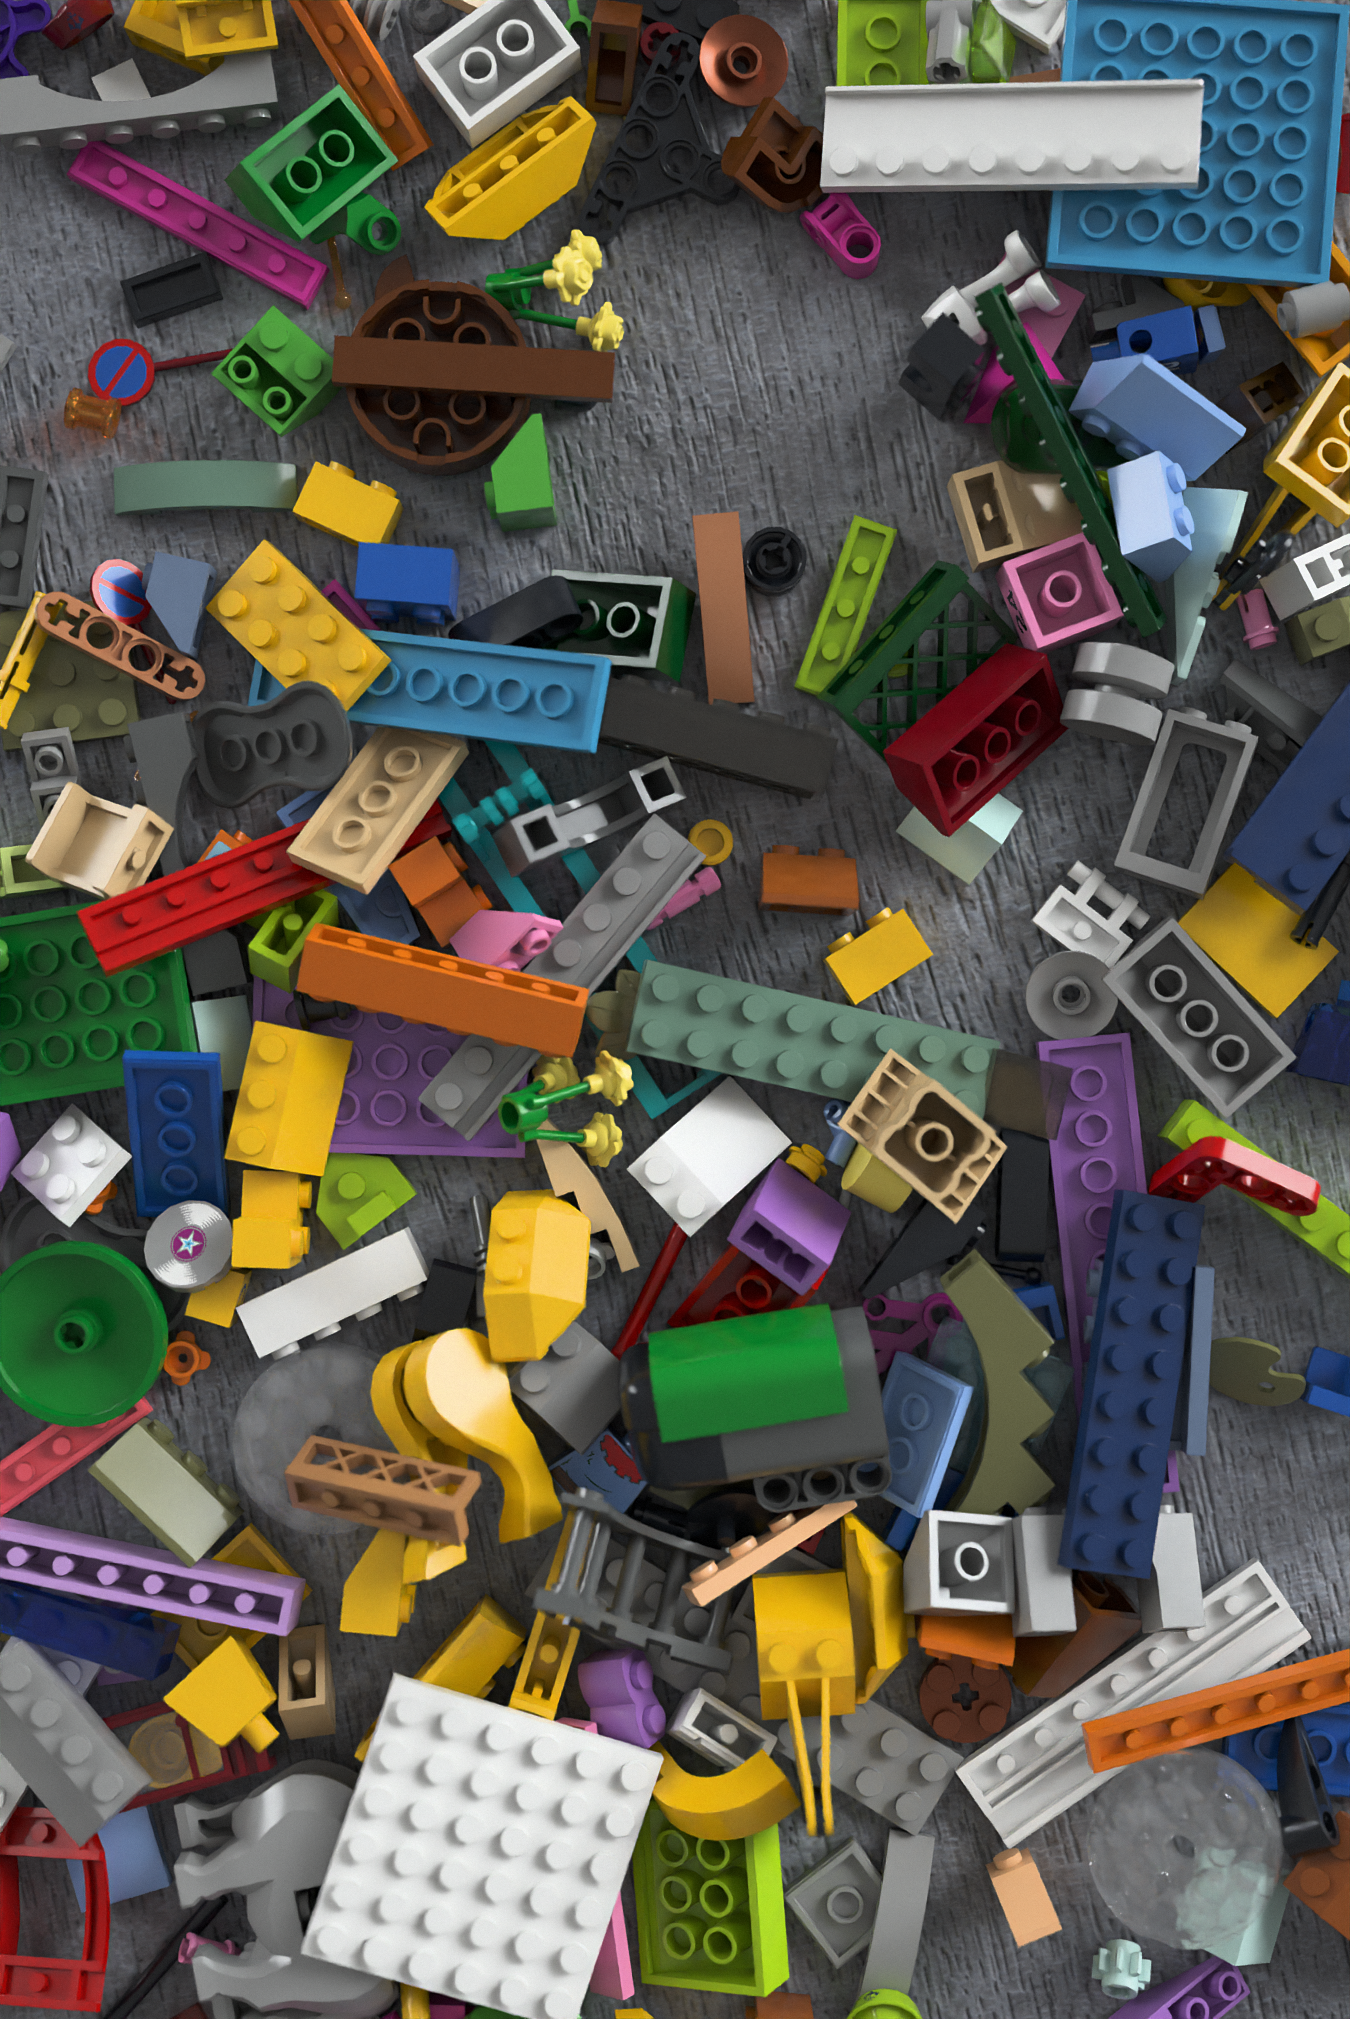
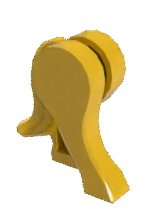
[370,1328,563,1584]

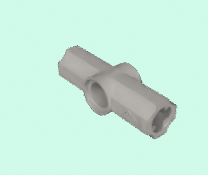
[926,0,978,84]

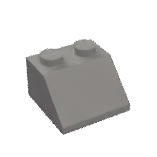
[509,1321,621,1456]

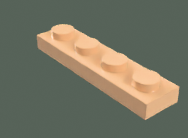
[682,1500,857,1607]

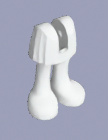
[921,230,1061,345]

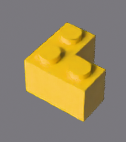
[231,1168,312,1269]

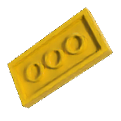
[205,539,392,712]

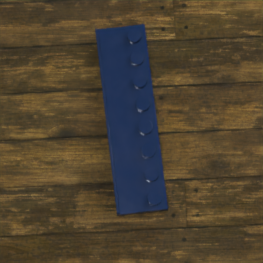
[1223,680,1350,916]

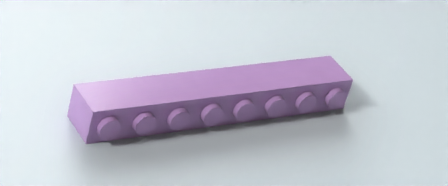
[0,1516,306,1637]

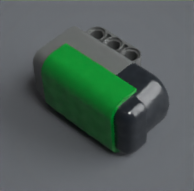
[619,1303,892,1512]

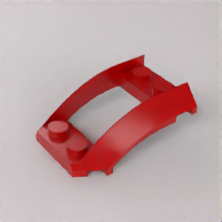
[0,1807,110,2012]

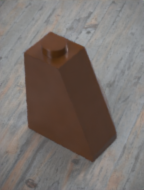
[1005,1568,1142,1698]

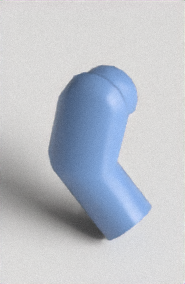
[823,1098,857,1169]

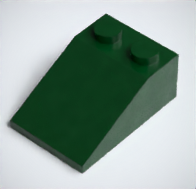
[541,569,696,682]

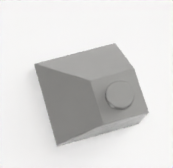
[903,1510,1015,1617]

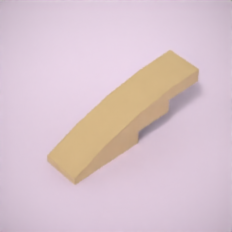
[536,1117,640,1272]

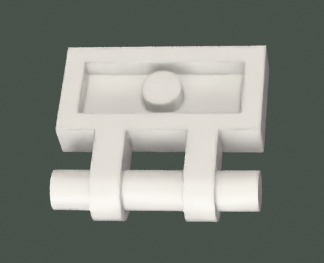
[1030,860,1150,969]

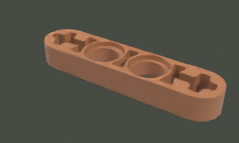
[34,591,205,701]

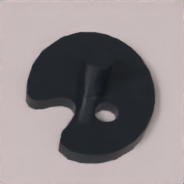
[687,1488,771,1550]

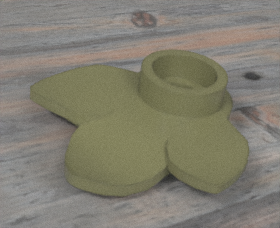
[585,969,641,1060]

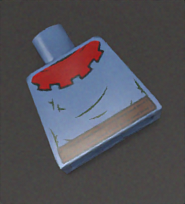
[547,1424,647,1514]

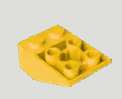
[340,1528,417,1637]

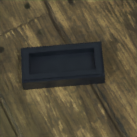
[120,252,223,328]

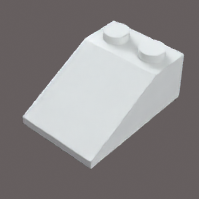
[627,1076,792,1237]

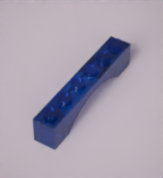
[0,1578,182,1681]

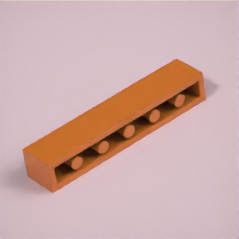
[296,922,590,1058]

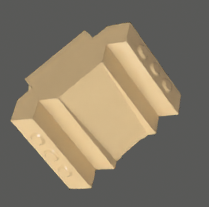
[837,1048,1007,1224]

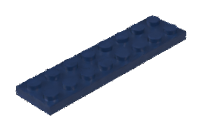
[1057,1189,1205,1579]

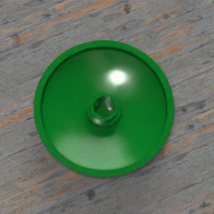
[0,1241,168,1427]

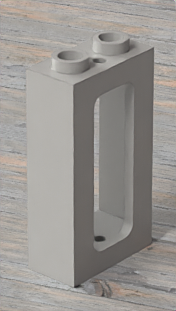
[1114,707,1258,900]

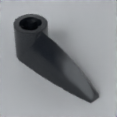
[1277,1716,1340,1858]

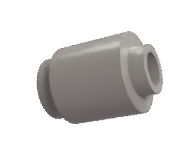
[1277,281,1350,339]

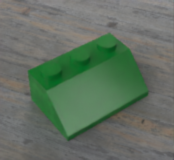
[224,84,399,242]

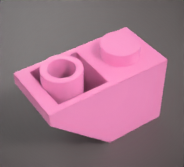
[449,910,564,972]

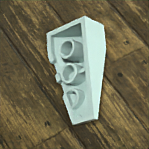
[1165,487,1248,686]

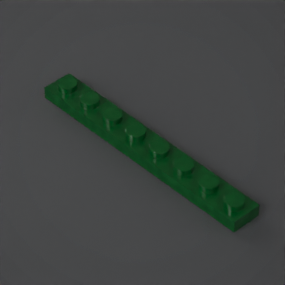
[974,282,1168,638]

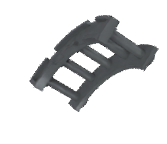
[533,1488,735,1676]

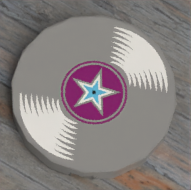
[144,1200,233,1293]

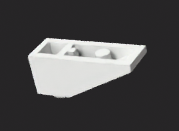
[1259,533,1350,621]

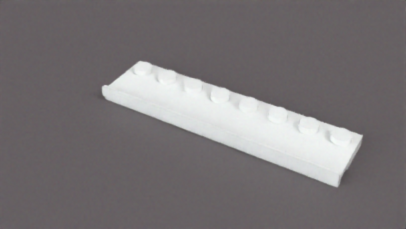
[820,79,1204,193]
[954,1557,1311,1849]

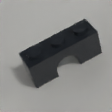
[899,312,985,420]

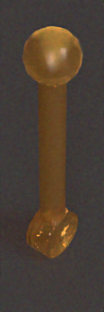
[327,236,352,309]

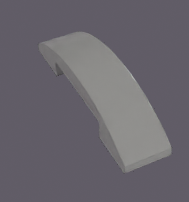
[855,1827,935,2002]

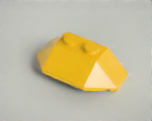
[424,96,596,240]
[483,1189,591,1363]
[839,1511,915,1704]

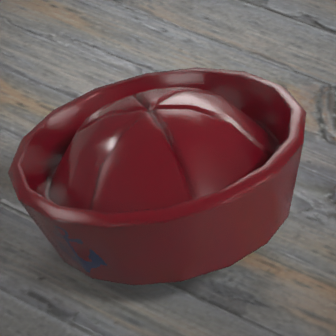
[41,0,115,51]

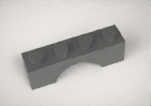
[492,756,687,878]

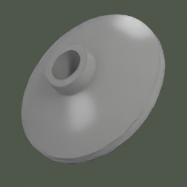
[1025,951,1118,1040]

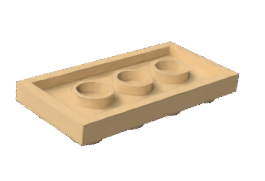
[286,727,469,895]

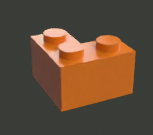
[388,836,493,950]

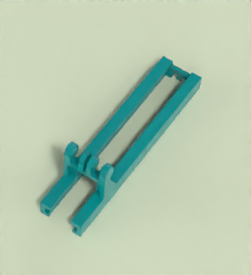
[438,740,722,1119]

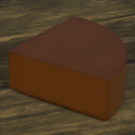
[375,254,415,302]

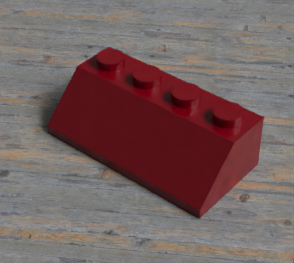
[883,643,1069,837]

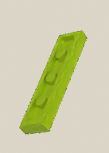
[794,515,897,697]

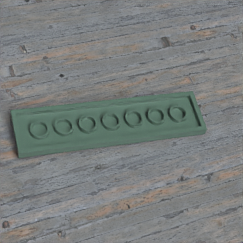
[624,960,1000,1120]

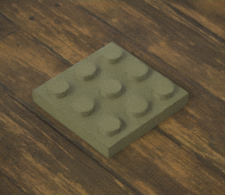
[0,601,141,752]

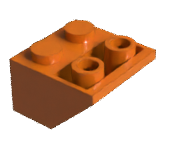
[914,1614,1015,1670]

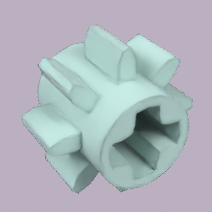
[1092,1939,1151,1999]

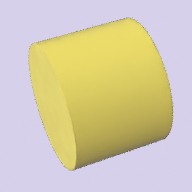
[841,1142,913,1213]

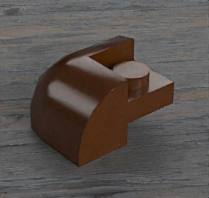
[721,97,823,213]

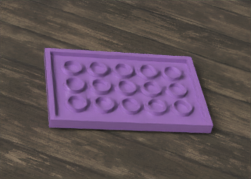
[252,975,528,1158]

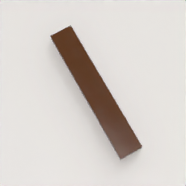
[332,335,615,403]

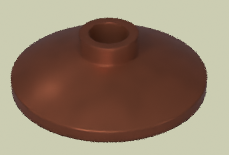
[699,15,789,108]

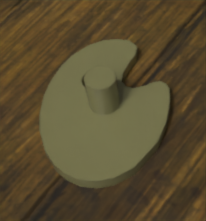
[1209,1337,1306,1406]

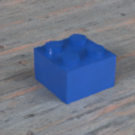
[354,542,460,627]

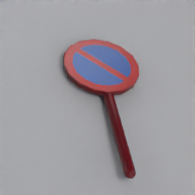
[88,339,234,407]
[90,559,177,705]

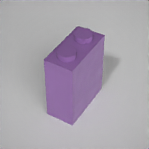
[727,1157,851,1296]

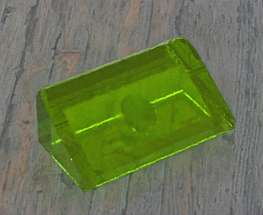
[971,0,1016,84]

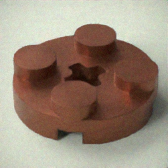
[918,1654,1012,1743]

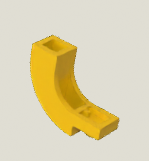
[646,1741,801,1840]

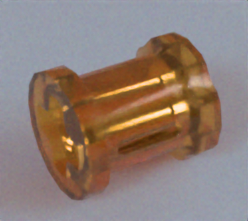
[64,387,121,439]

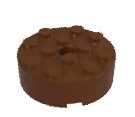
[345,279,532,476]

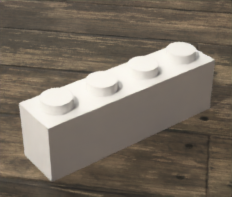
[236,1226,430,1360]

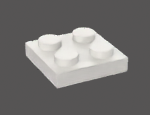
[11,1103,132,1227]

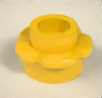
[785,1144,827,1184]

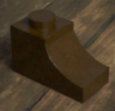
[1215,361,1308,454]

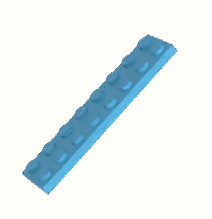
[247,629,612,754]

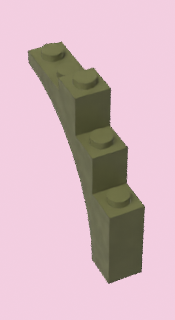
[940,1249,1056,1516]

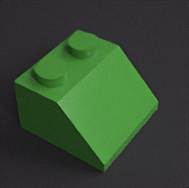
[484,413,557,532]

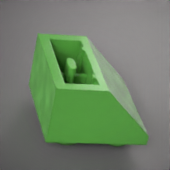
[211,305,343,437]

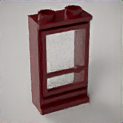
[101,1700,277,1814]

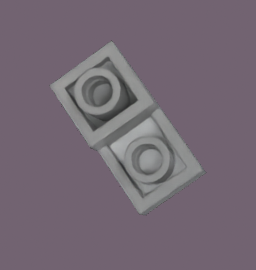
[21,727,82,829]

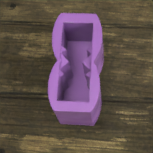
[577,1648,666,1749]

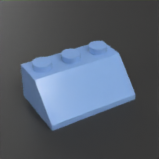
[1069,354,1246,481]

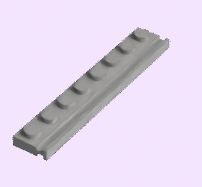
[417,813,707,1142]

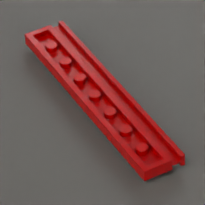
[77,799,452,978]

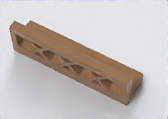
[284,1435,481,1547]

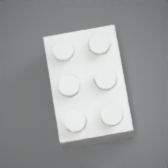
[413,0,582,149]

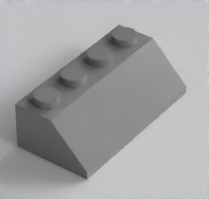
[1101,918,1297,1119]
[0,1639,154,1847]

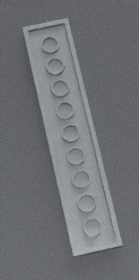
[524,1531,964,1836]

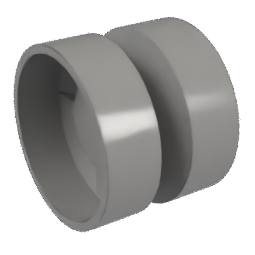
[1060,642,1174,746]

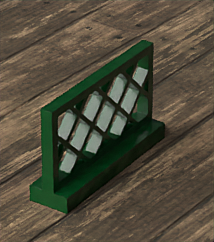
[816,560,1019,767]

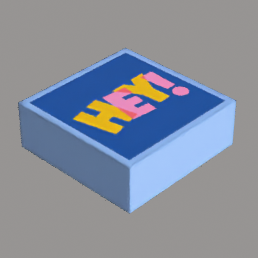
[1193,304,1226,365]

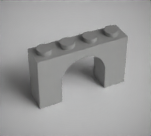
[1011,1505,1206,1637]

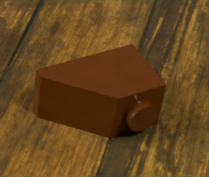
[585,0,643,116]

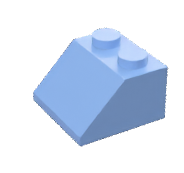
[1107,451,1194,583]

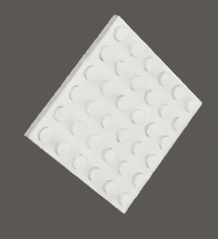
[301,1673,663,2019]

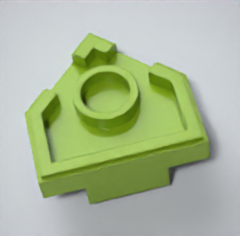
[316,1152,418,1250]

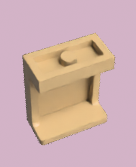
[25,782,174,901]

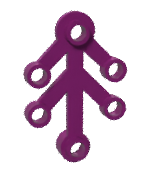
[862,1292,964,1375]

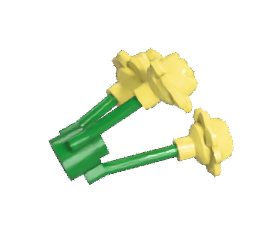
[485,229,624,352]
[498,1050,634,1167]

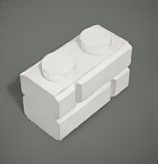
[665,1688,777,1772]

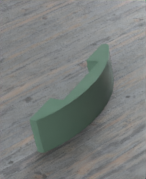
[114,460,298,515]

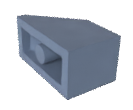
[142,551,218,660]

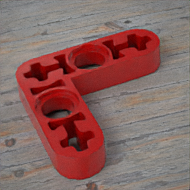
[1147,1136,1321,1216]

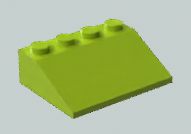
[632,1795,790,1997]

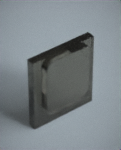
[983,1048,1073,1140]

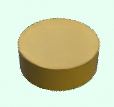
[688,819,733,866]

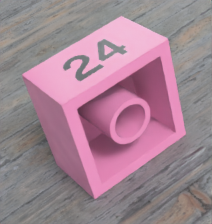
[995,532,1124,654]

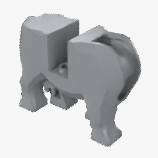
[174,1758,400,2019]

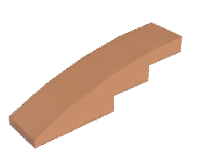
[692,511,754,707]

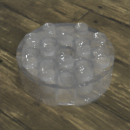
[233,1342,411,1535]
[1087,1746,1284,1950]

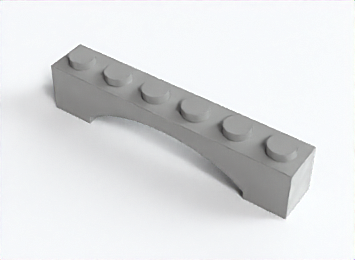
[0,50,280,155]

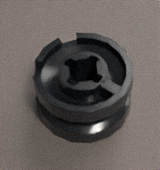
[743,527,806,597]

